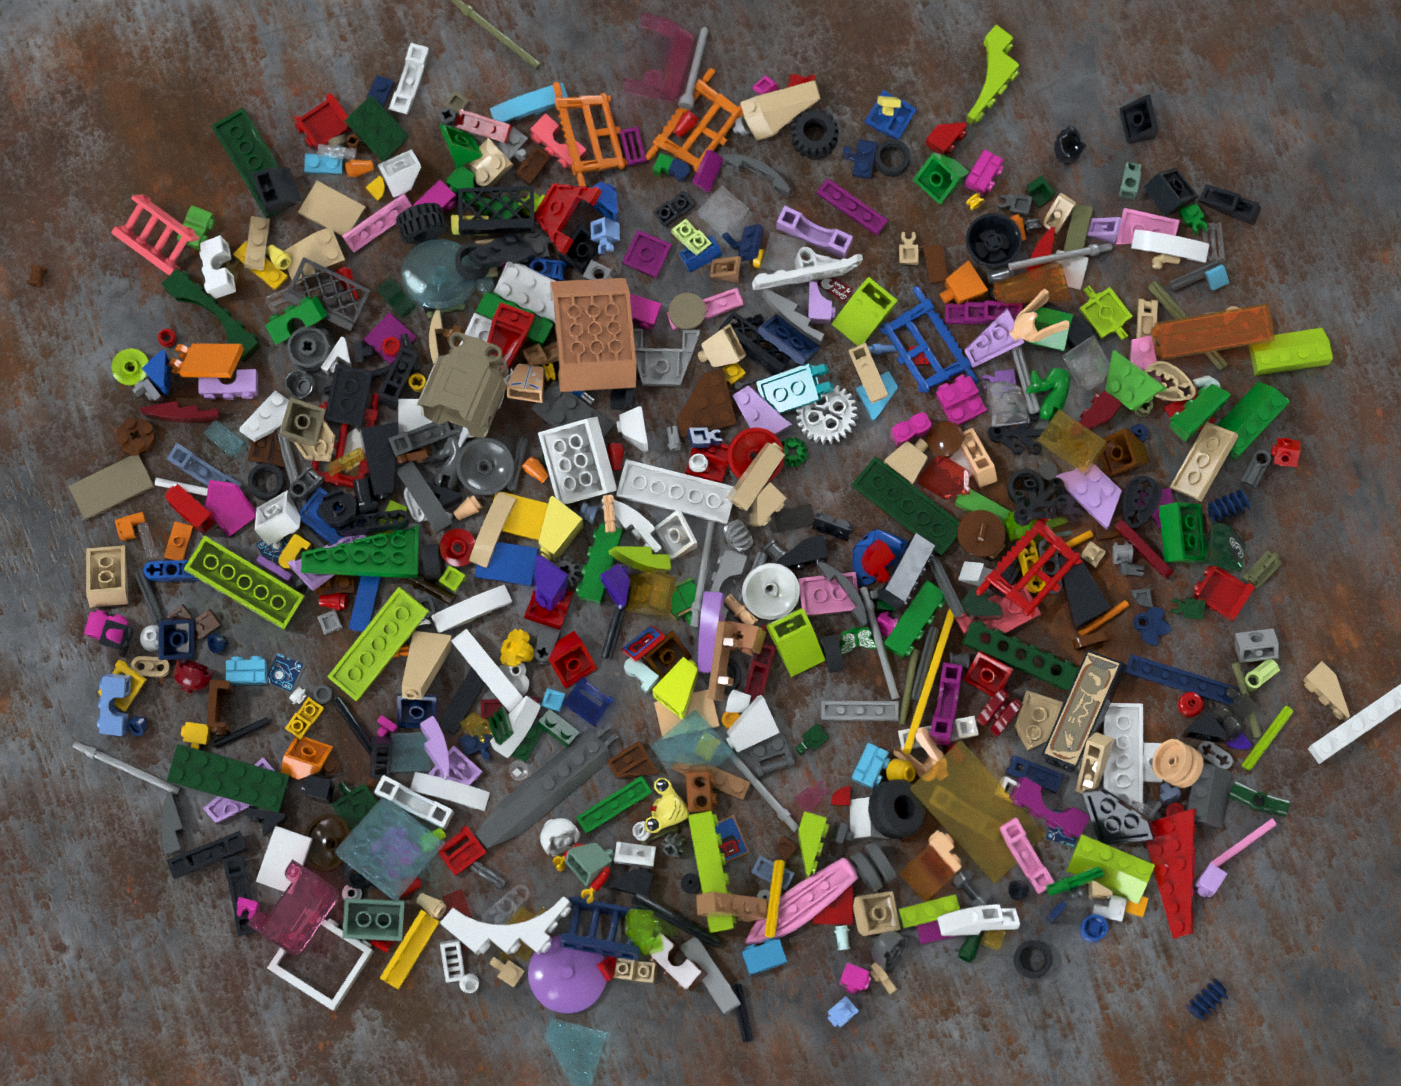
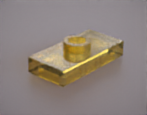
[327,447,364,476]

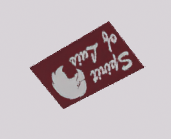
[817,277,853,302]

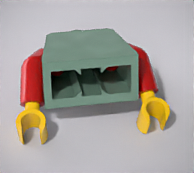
[553,843,615,904]

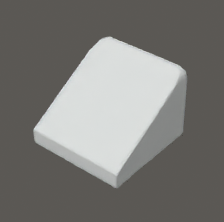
[726,690,751,713]

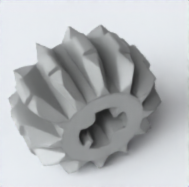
[724,519,753,553]

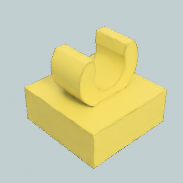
[877,96,901,116]

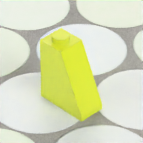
[652,657,699,720]

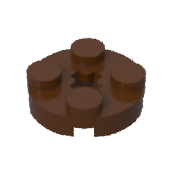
[116,418,156,455]

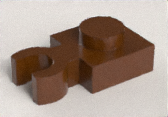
[396,446,432,463]

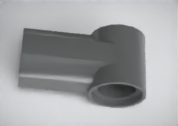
[1240,450,1271,489]

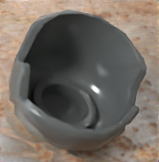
[285,369,315,399]

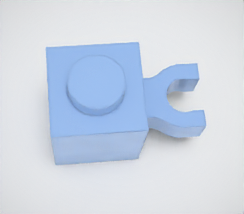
[590,217,620,255]
[827,996,859,1028]

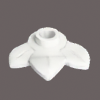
[498,662,529,696]

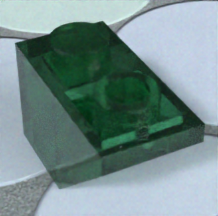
[960,587,1003,620]

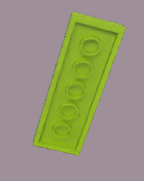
[328,587,430,702]

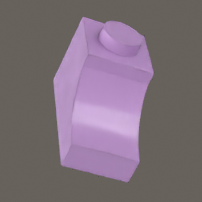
[808,282,835,324]

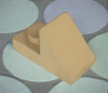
[1041,193,1076,234]

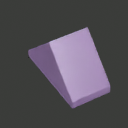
[1087,217,1122,244]

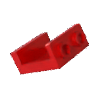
[294,93,351,152]
[1193,562,1255,622]

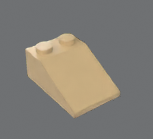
[284,226,347,287]
[86,545,128,608]

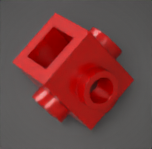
[1270,438,1300,467]

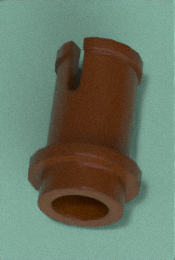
[347,135,362,154]

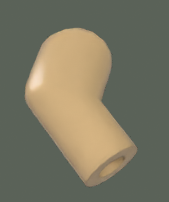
[1152,254,1180,270]

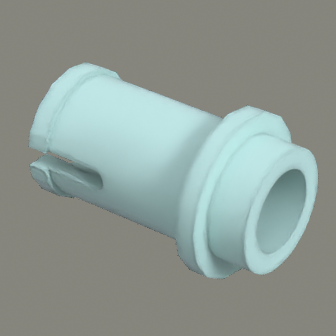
[834,925,851,950]

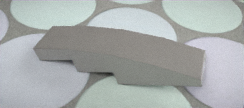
[762,288,824,346]
[680,937,741,1015]

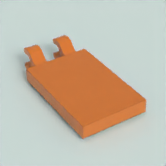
[168,343,244,378]

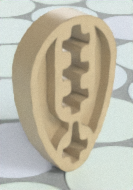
[1144,361,1196,401]

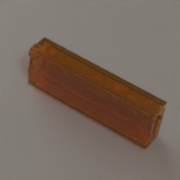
[1151,303,1275,361]

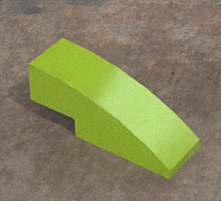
[609,546,671,574]

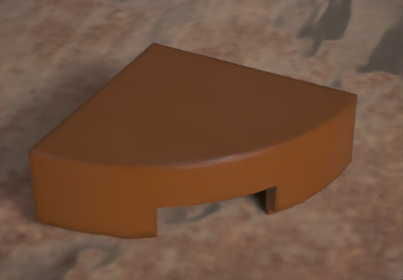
[778,836,798,863]

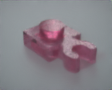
[794,780,830,812]

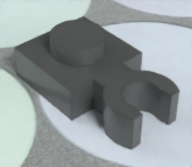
[998,194,1033,217]

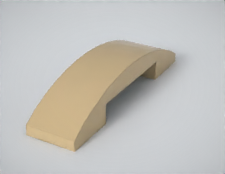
[429,310,444,364]
[469,492,517,568]

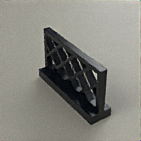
[458,186,535,235]
[283,257,372,331]

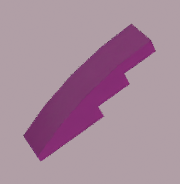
[945,301,1022,324]

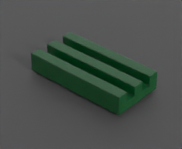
[488,706,514,745]

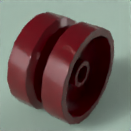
[976,687,1024,738]

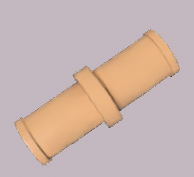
[723,594,759,626]

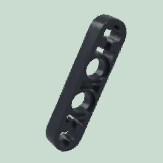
[335,510,409,537]

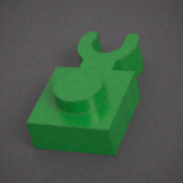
[1179,203,1207,236]

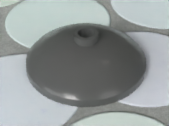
[456,438,514,495]

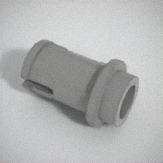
[666,426,682,452]

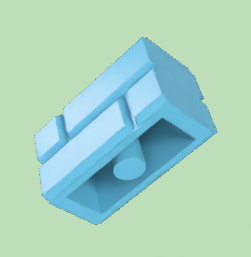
[226,656,267,686]
[851,743,890,790]

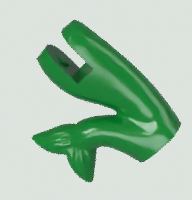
[1026,368,1070,424]

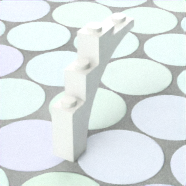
[440,897,571,955]

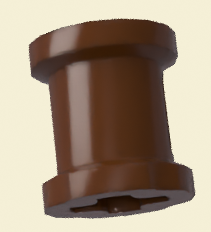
[26,264,48,288]

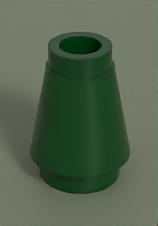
[958,935,982,963]

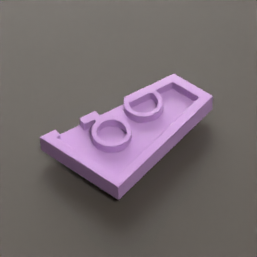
[732,386,792,435]

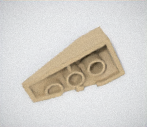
[740,81,821,142]

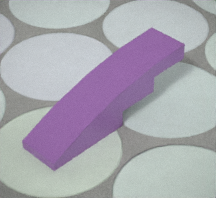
[698,592,724,673]

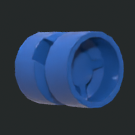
[1079,914,1108,943]

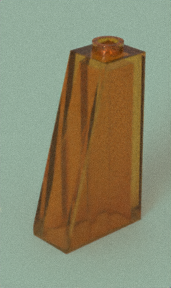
[993,262,1071,304]

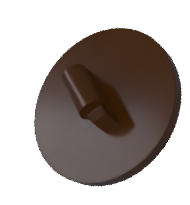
[957,510,1005,557]

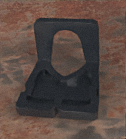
[99,620,134,658]

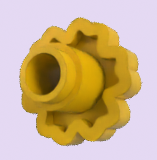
[500,629,535,667]

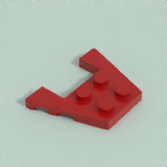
[534,183,602,255]

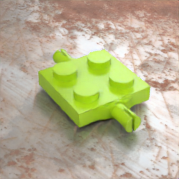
[1079,285,1133,340]

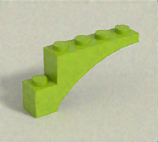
[966,25,1020,125]

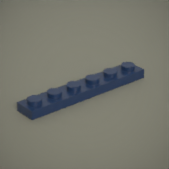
[1125,654,1241,708]

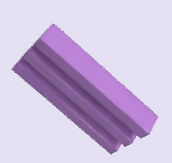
[256,555,293,584]

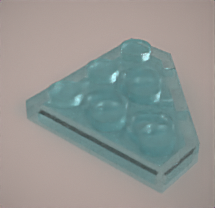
[651,710,733,766]
[545,1017,607,1086]

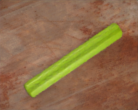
[1242,706,1293,771]

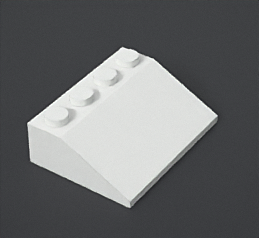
[538,417,617,505]

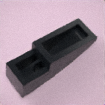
[1199,184,1261,225]

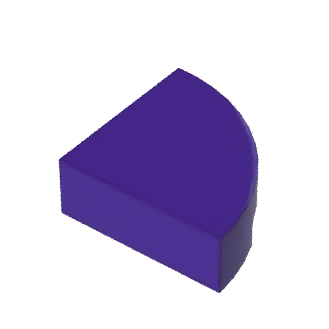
[1224,730,1252,750]

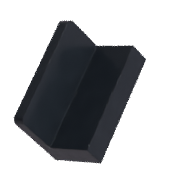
[610,388,635,411]

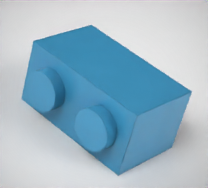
[742,938,787,976]

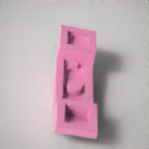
[999,817,1054,894]

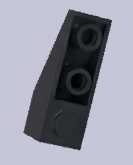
[775,535,828,570]

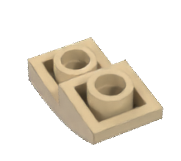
[614,958,658,984]

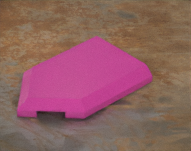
[205,480,256,537]

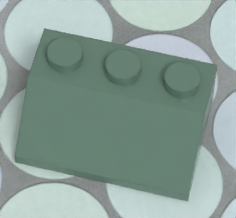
[343,899,404,941]

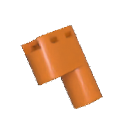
[115,512,146,541]

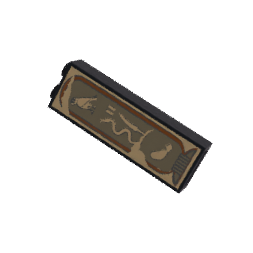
[1041,649,1126,773]

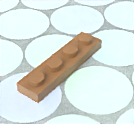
[672,752,751,801]

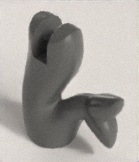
[418,436,468,491]

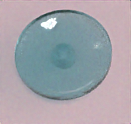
[402,239,477,309]

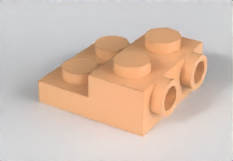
[927,830,962,876]

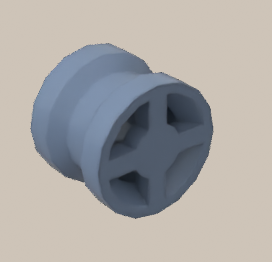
[579,502,599,524]

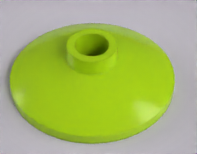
[111,348,149,386]

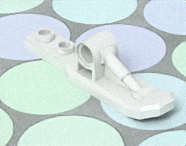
[752,247,863,290]

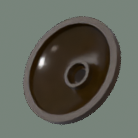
[304,814,352,872]

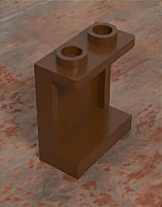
[207,680,235,736]

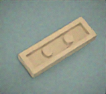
[244,216,270,270]

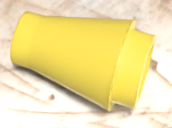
[266,245,291,270]

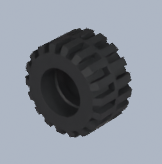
[791,108,839,160]
[396,203,447,244]

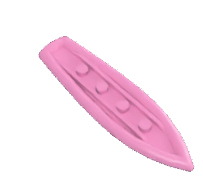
[746,858,858,945]

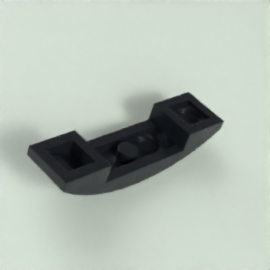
[223,855,258,936]

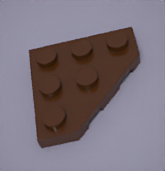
[676,369,737,438]

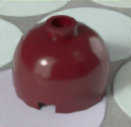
[174,659,214,693]

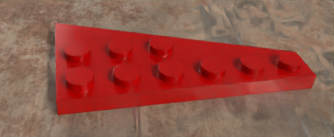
[1145,809,1196,939]

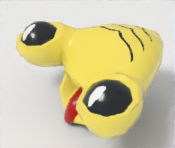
[644,778,690,833]

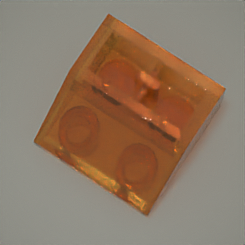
[899,845,956,902]

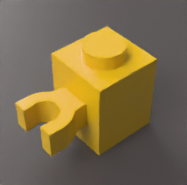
[181,722,211,750]

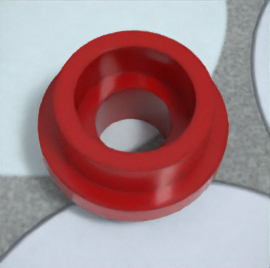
[157,329,177,347]

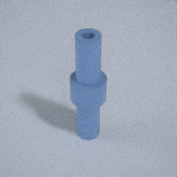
[867,344,896,355]

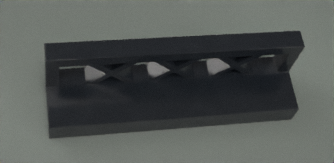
[719,311,792,376]

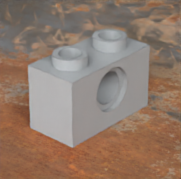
[1235,629,1279,663]

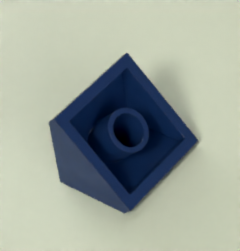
[158,618,194,660]
[397,694,439,729]

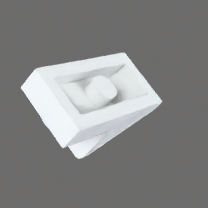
[321,336,352,376]
[958,561,993,591]

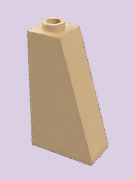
[725,442,785,510]
[402,631,452,700]

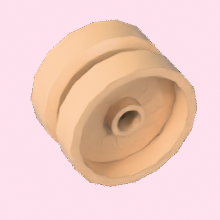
[1152,739,1203,788]

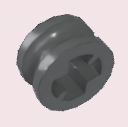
[1024,218,1042,233]

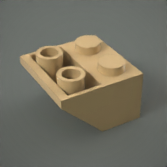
[750,482,787,527]

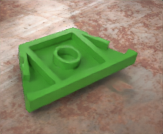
[1105,350,1167,411]

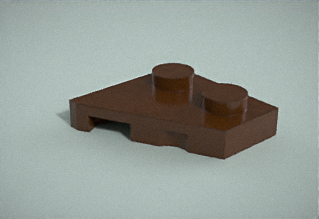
[606,741,659,779]

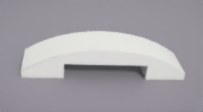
[389,43,429,114]
[1131,230,1209,263]
[898,716,978,750]
[410,772,490,812]

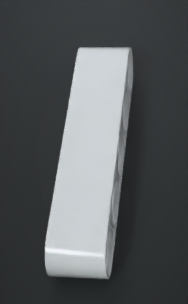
[451,629,523,713]

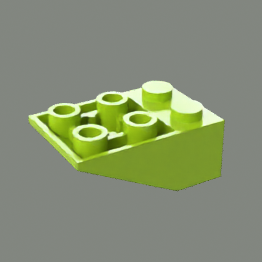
[831,277,898,346]
[766,608,825,677]
[798,811,829,879]

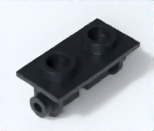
[812,512,853,542]

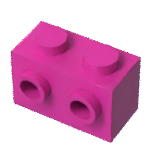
[839,963,871,995]

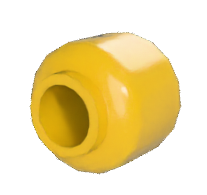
[886,759,916,783]

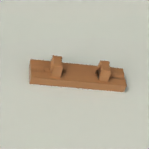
[707,621,739,701]

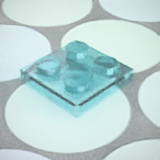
[391,732,431,773]

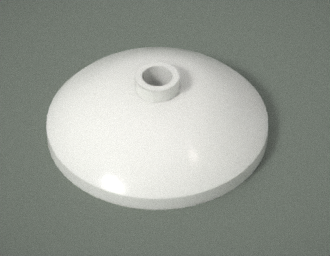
[742,563,800,620]

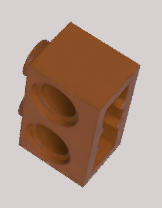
[686,769,717,812]

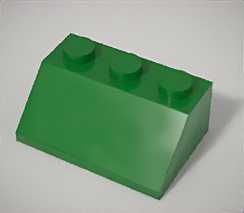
[1169,384,1231,442]
[1159,502,1207,564]

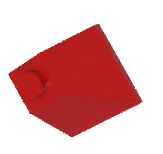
[548,631,598,689]

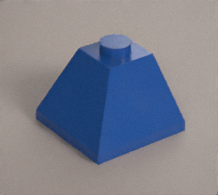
[588,181,619,223]

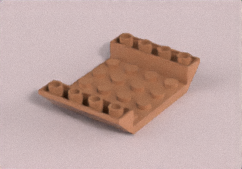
[550,278,636,392]

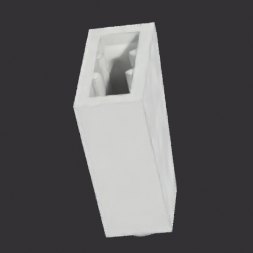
[726,695,779,752]

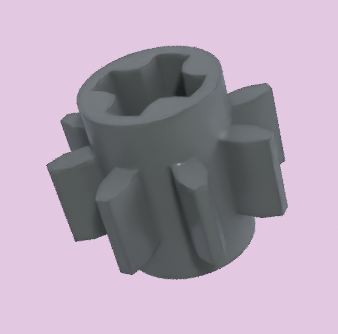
[661,833,687,858]

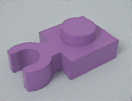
[982,369,1016,392]

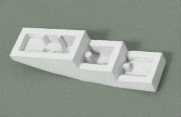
[431,585,512,634]

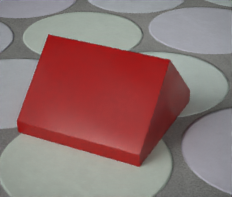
[963,650,1013,697]

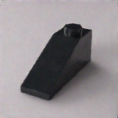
[1044,301,1095,353]
[377,346,419,410]

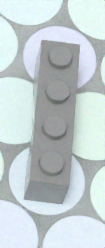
[699,549,747,622]

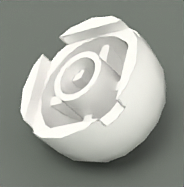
[540,818,580,856]

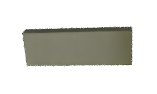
[1063,204,1093,252]

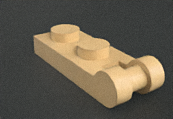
[1136,299,1158,350]

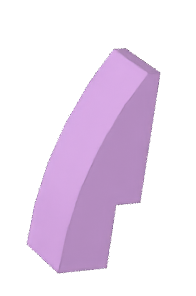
[420,716,449,780]

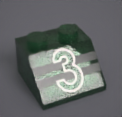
[1204,522,1245,572]

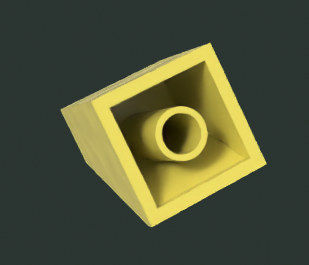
[538,496,584,562]

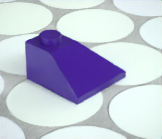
[533,554,568,611]
[599,564,630,610]

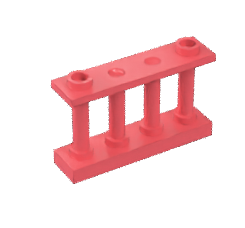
[111,194,200,275]

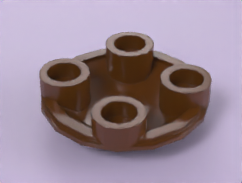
[927,421,965,458]

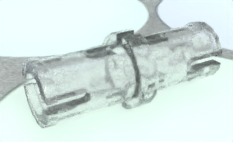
[317,144,356,160]

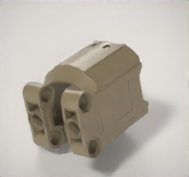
[417,332,509,438]

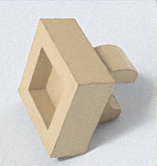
[1080,541,1106,568]

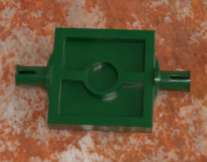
[331,781,386,840]

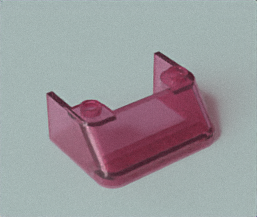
[623,13,694,102]

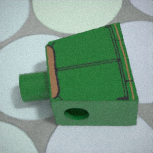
[659,577,696,627]

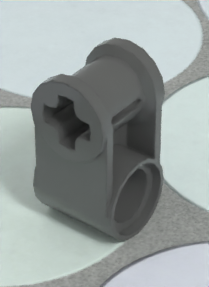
[290,465,325,502]
[534,626,561,666]

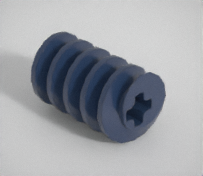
[1207,489,1250,525]
[1185,978,1228,1022]

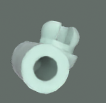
[1191,376,1220,389]

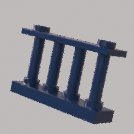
[560,896,647,961]

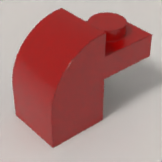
[862,539,896,584]

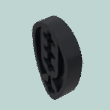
[1122,476,1161,530]

